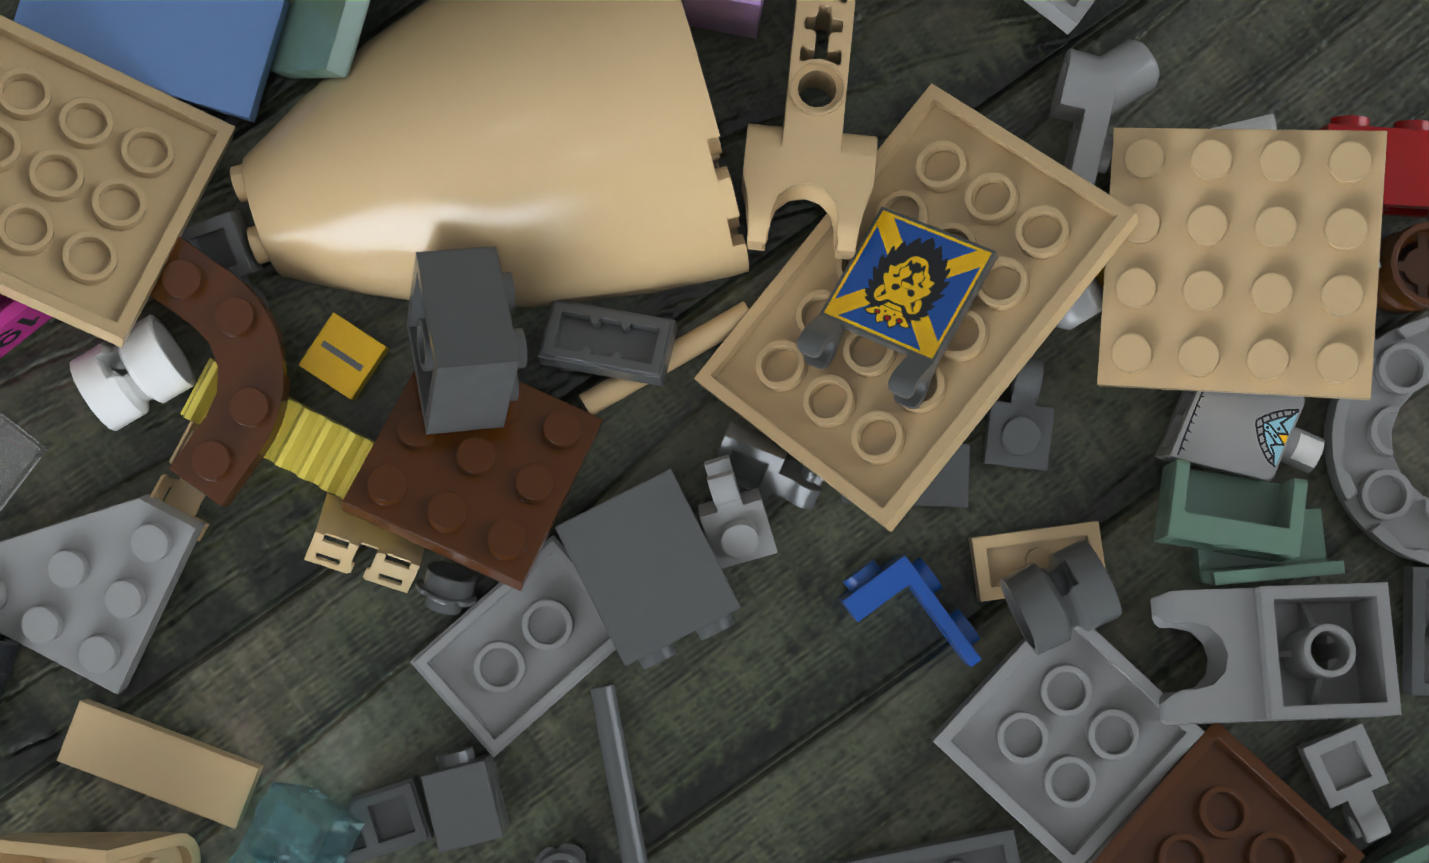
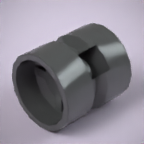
[999,539,1122,655]

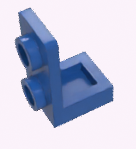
[838,553,981,667]

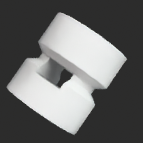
[70,314,196,431]

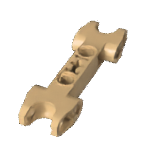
[741,0,878,260]

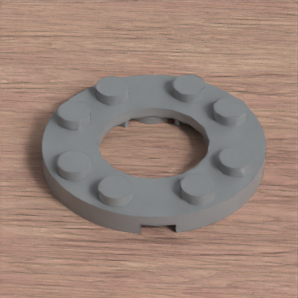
[1323,317,1429,565]

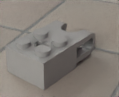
[1150,582,1402,725]

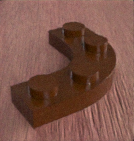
[150,237,290,507]

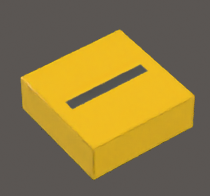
[298,312,390,401]

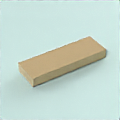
[57,698,264,829]

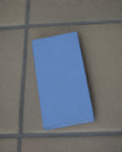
[14,0,290,123]

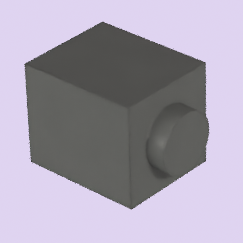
[421,746,510,853]

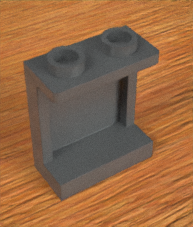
[555,469,741,669]

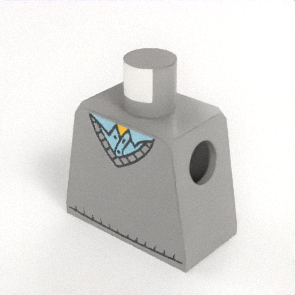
[1155,391,1325,482]

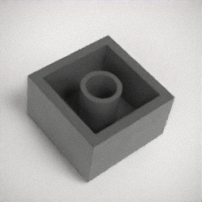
[406,246,527,435]

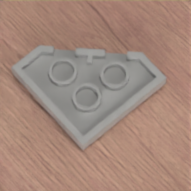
[0,494,205,694]

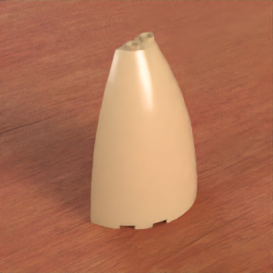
[230,0,749,307]

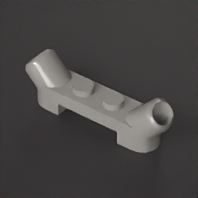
[1049,39,1160,330]

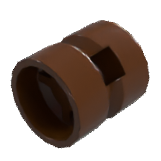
[1377,222,1429,315]

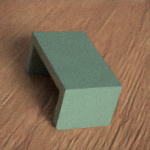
[1153,459,1308,562]

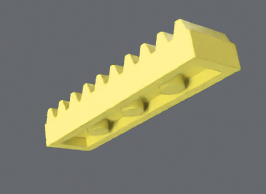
[180,358,375,499]

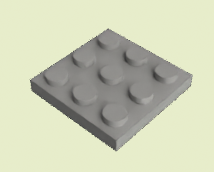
[930,626,1205,863]

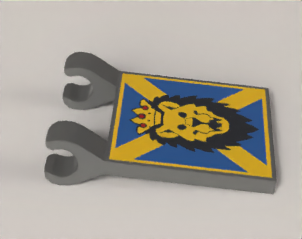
[797,206,998,410]

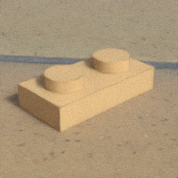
[968,520,1105,602]

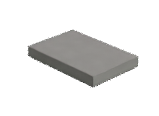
[410,535,616,757]

